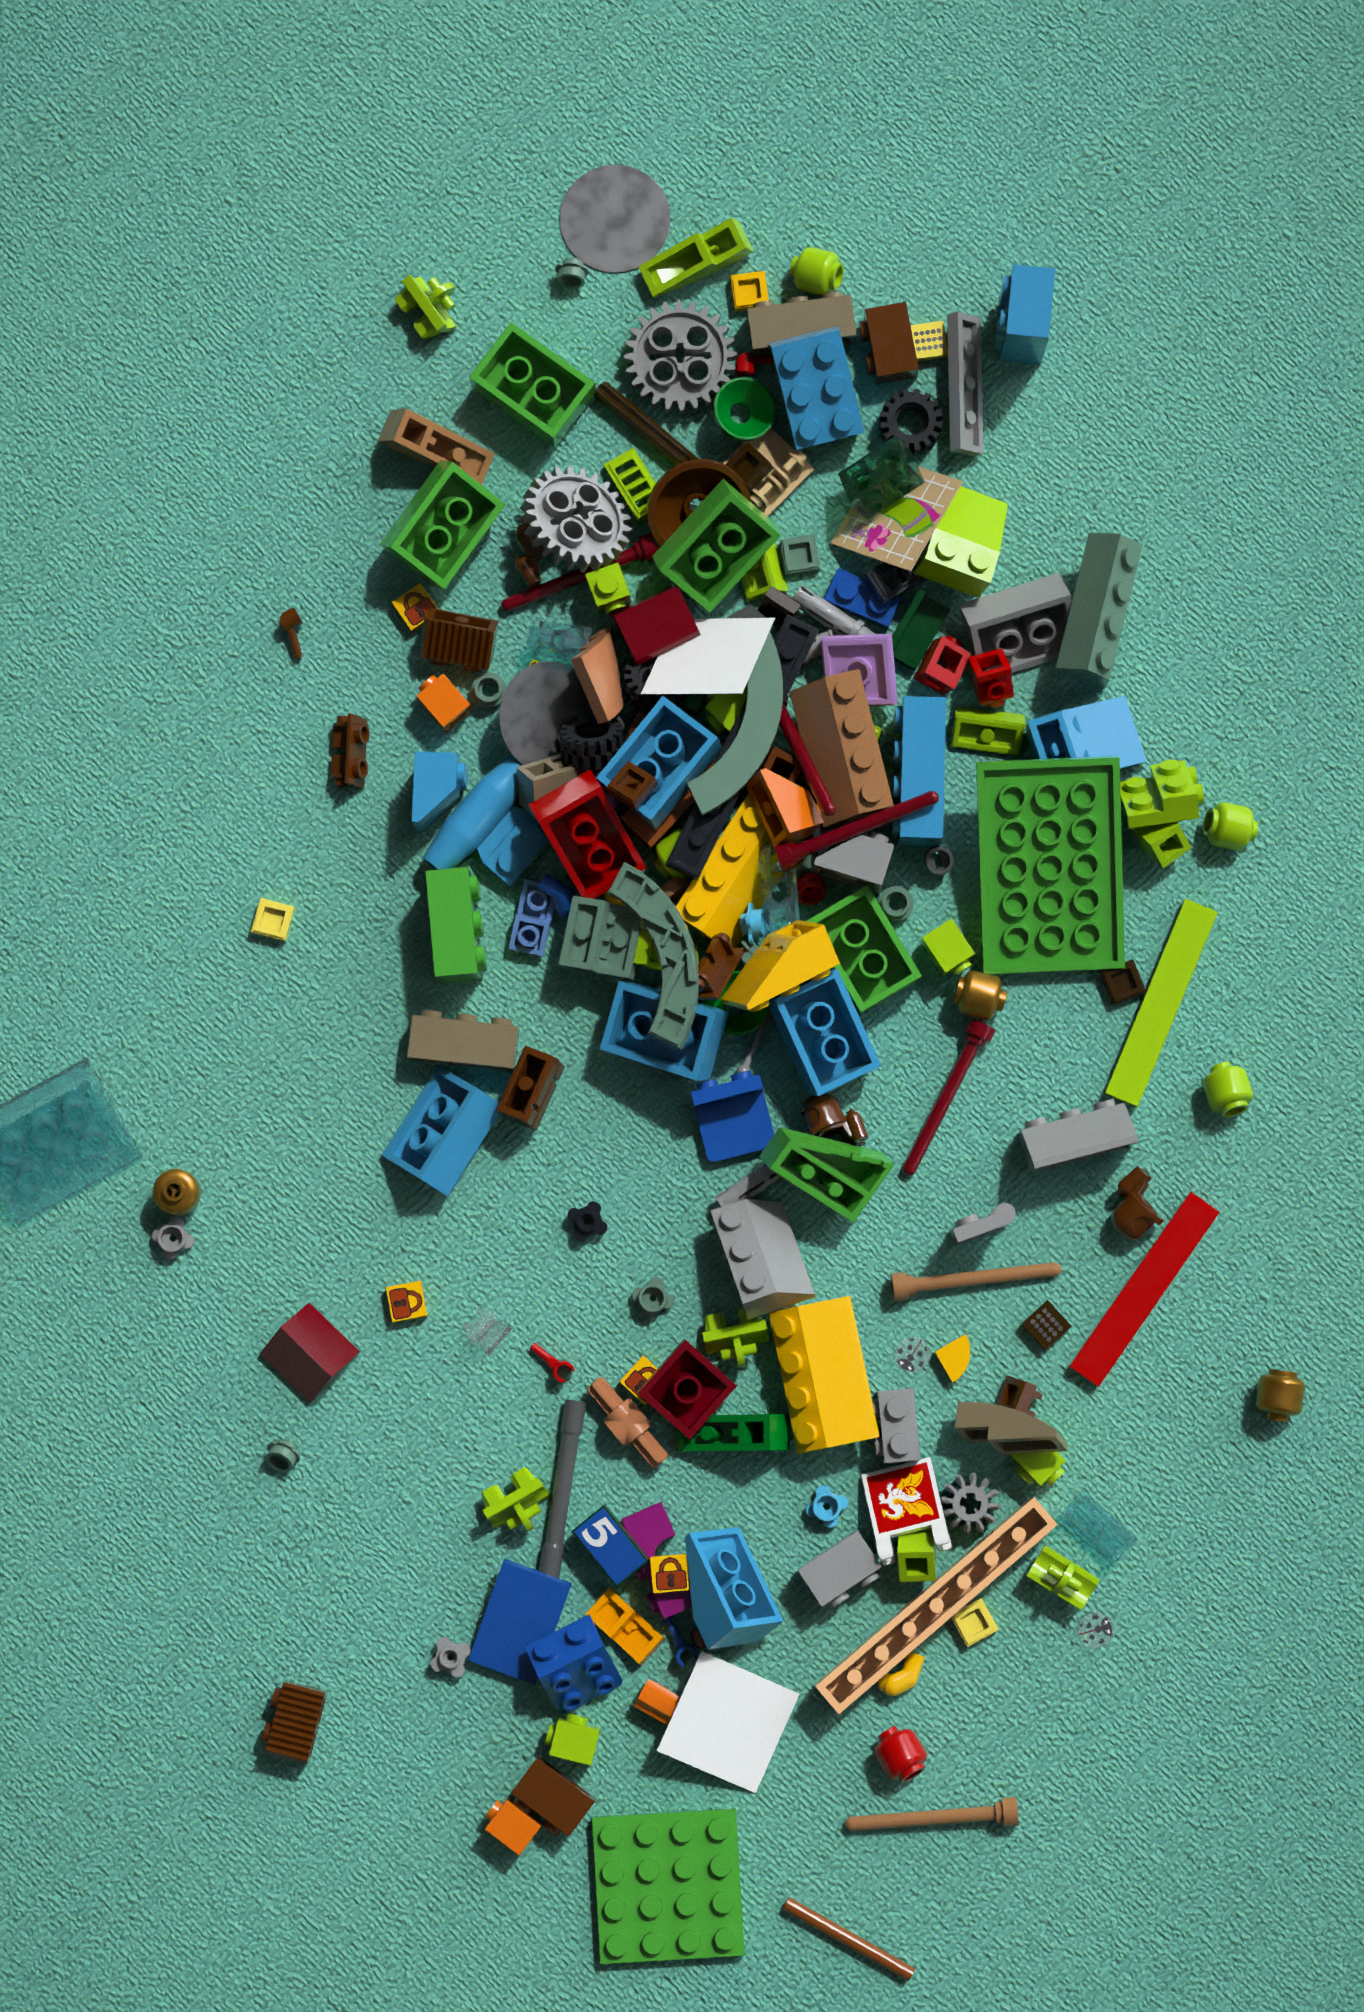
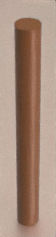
[782,1897,915,1981]

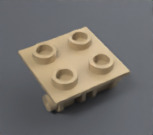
[723,428,814,516]

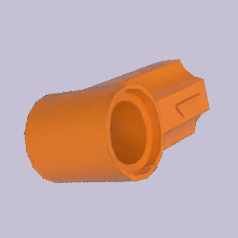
[634,1678,681,1728]

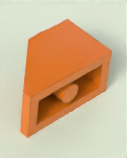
[745,768,824,846]

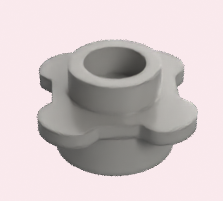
[152,1217,194,1259]
[431,1637,471,1677]

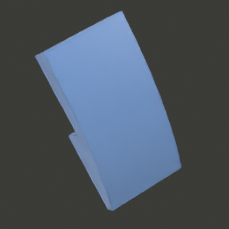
[509,877,555,956]

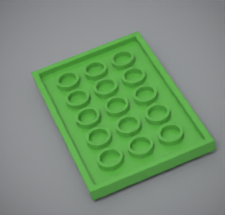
[976,756,1125,974]

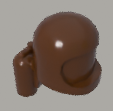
[515,522,551,588]
[801,1093,869,1147]
[1111,1166,1164,1240]

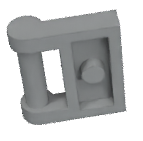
[949,1203,1016,1246]

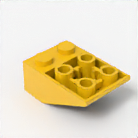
[721,920,840,1012]

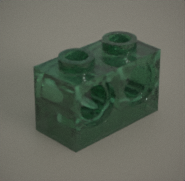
[838,436,925,520]

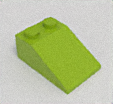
[914,486,1008,598]

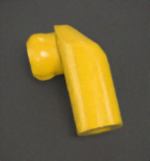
[878,1652,925,1696]

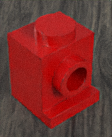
[913,636,972,695]
[968,648,1014,708]

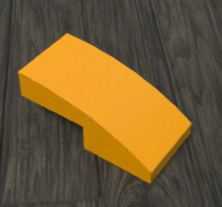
[585,1588,665,1666]

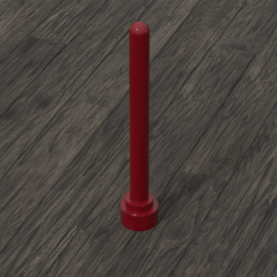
[501,532,659,612]
[779,696,836,816]
[774,791,939,872]
[902,1018,996,1176]

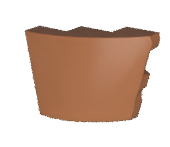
[570,625,624,724]

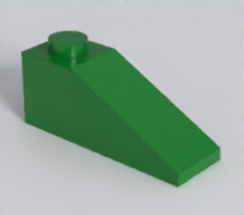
[675,1414,790,1452]

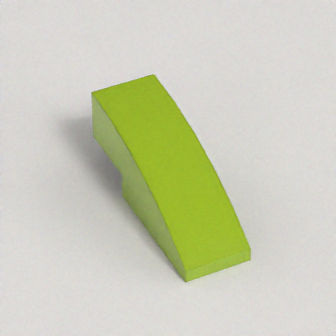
[638,217,754,298]

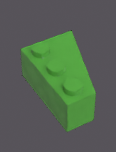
[759,1127,894,1223]

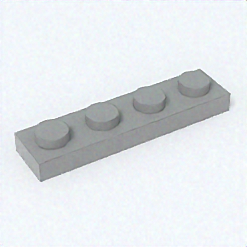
[947,312,984,457]

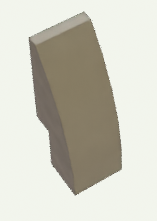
[955,1402,1068,1454]

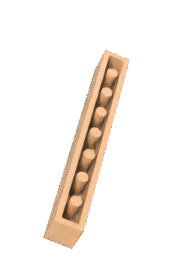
[814,1497,1058,1714]

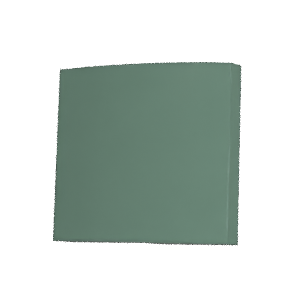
[559,896,645,980]

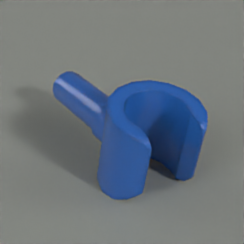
[663,1617,698,1667]

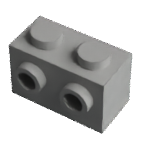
[872,1388,921,1463]
[797,1530,882,1608]

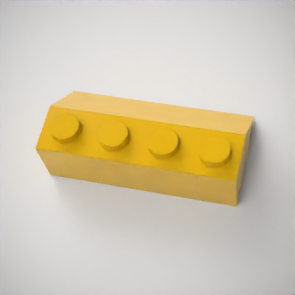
[676,794,806,948]
[769,1296,880,1454]

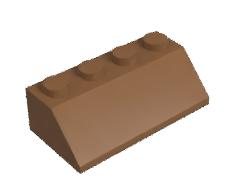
[789,669,894,828]

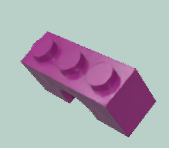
[622,1501,692,1619]

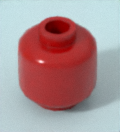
[874,1726,927,1783]

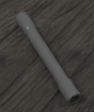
[539,1399,586,1578]

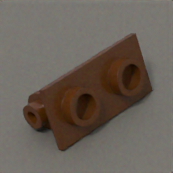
[330,713,370,789]
[698,932,745,1000]

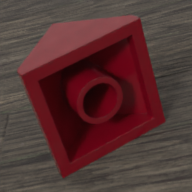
[610,585,701,666]
[259,1302,360,1403]
[637,1339,737,1439]

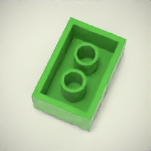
[469,322,596,448]
[379,460,506,589]
[652,479,781,612]
[425,867,487,984]
[807,885,922,1016]

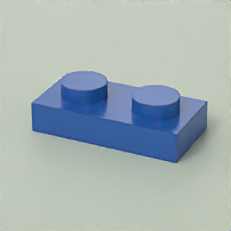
[825,568,902,629]

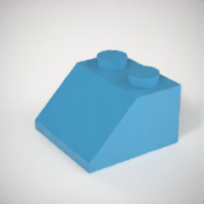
[412,751,468,832]

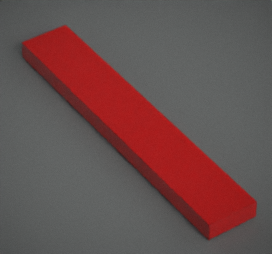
[1068,1192,1220,1387]

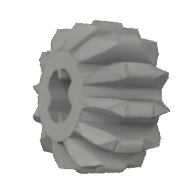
[940,1473,1000,1534]

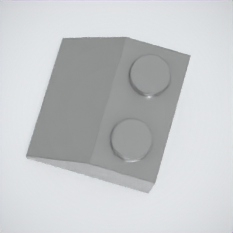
[812,832,894,894]

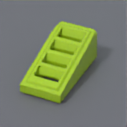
[603,448,656,525]

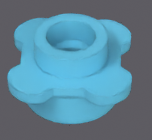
[740,903,766,945]
[806,1485,848,1528]

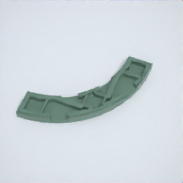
[687,631,783,817]
[608,862,699,1050]

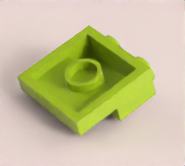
[1120,759,1204,829]

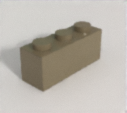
[747,292,857,356]
[407,1010,520,1071]

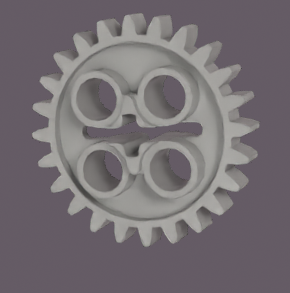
[624,300,737,414]
[520,466,632,572]

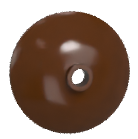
[647,459,751,546]

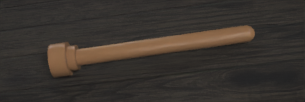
[890,1262,1062,1302]
[845,1797,1019,1831]

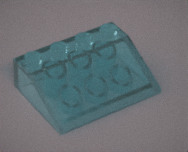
[0,1057,142,1225]

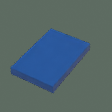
[468,1559,572,1685]

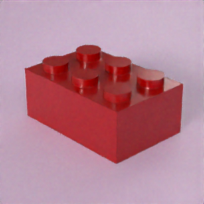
[529,770,646,899]

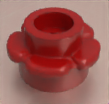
[792,873,826,906]

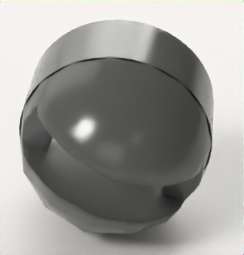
[924,846,954,875]

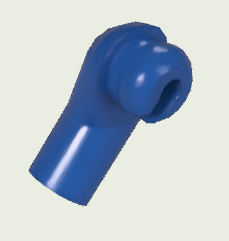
[537,873,576,919]

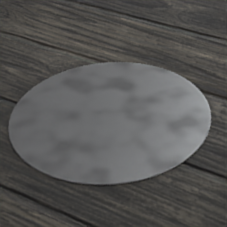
[560,165,670,273]
[499,661,596,765]

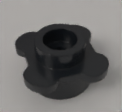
[567,1201,607,1242]

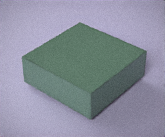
[780,534,820,576]

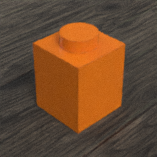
[417,673,472,733]
[485,1797,542,1855]

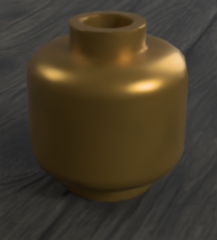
[953,971,1007,1020]
[153,1169,201,1216]
[1256,1369,1305,1422]

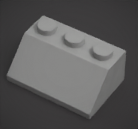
[959,573,1072,673]
[1018,1099,1139,1173]
[711,1199,815,1320]

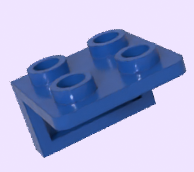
[691,1071,774,1162]
[525,1614,623,1714]

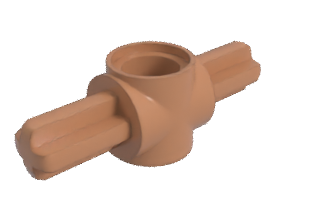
[587,1377,668,1468]

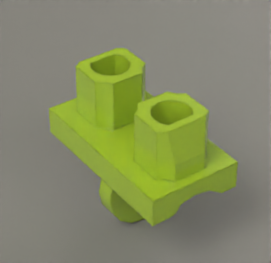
[394,275,457,339]
[702,1308,769,1368]
[481,1467,550,1532]
[1026,1545,1100,1610]

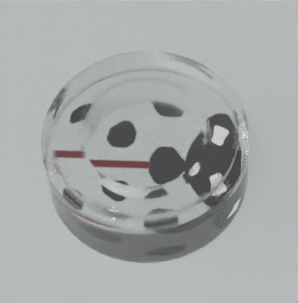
[894,1337,931,1373]
[1077,1612,1114,1649]

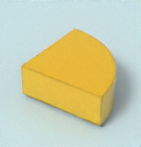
[934,1334,970,1383]

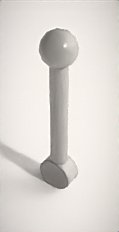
[736,1010,774,1074]

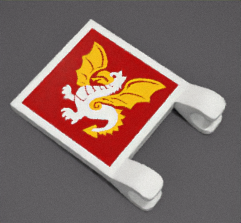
[861,1457,952,1566]

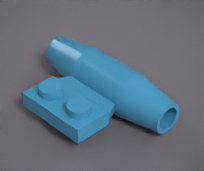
[423,754,549,887]

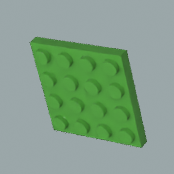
[592,1808,745,1964]

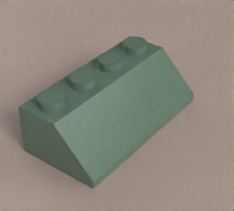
[1056,533,1143,689]

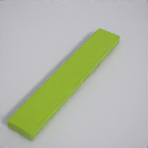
[1104,898,1218,1107]

